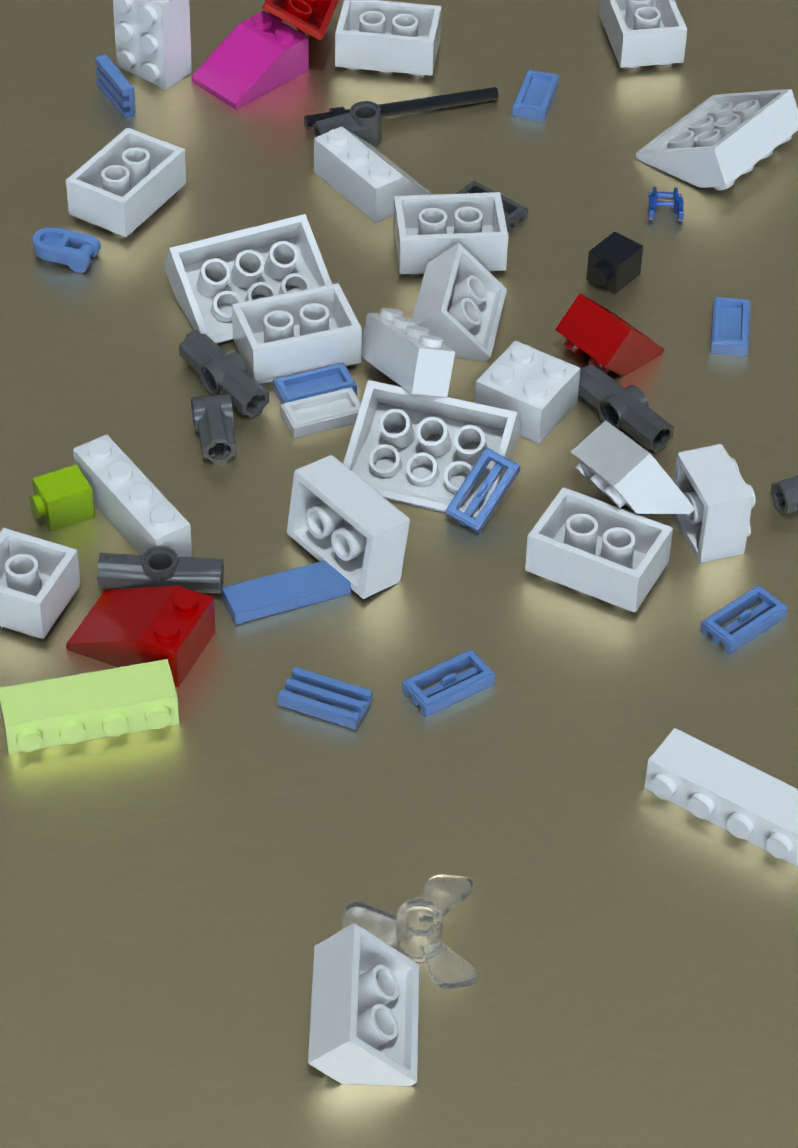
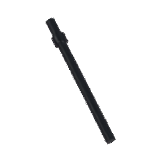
[304,87,499,129]

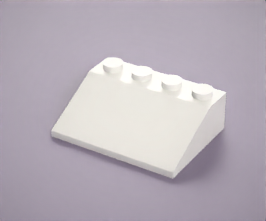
[635,89,798,190]
[164,214,332,345]
[343,380,521,523]

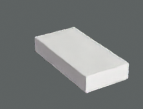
[281,387,361,438]

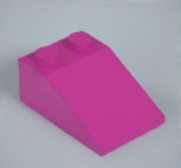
[191,11,309,110]

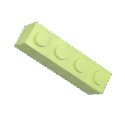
[0,659,179,754]

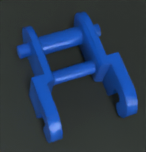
[648,187,684,222]

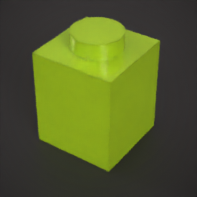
[29,464,95,532]

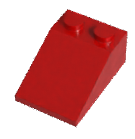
[262,0,339,41]
[66,585,215,688]

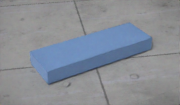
[222,558,351,625]

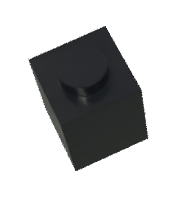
[586,231,643,294]

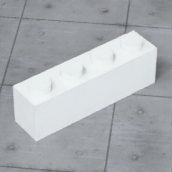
[361,308,455,397]
[73,434,192,557]
[644,728,798,867]

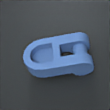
[32,227,101,273]

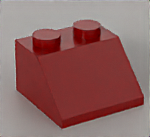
[555,293,665,377]

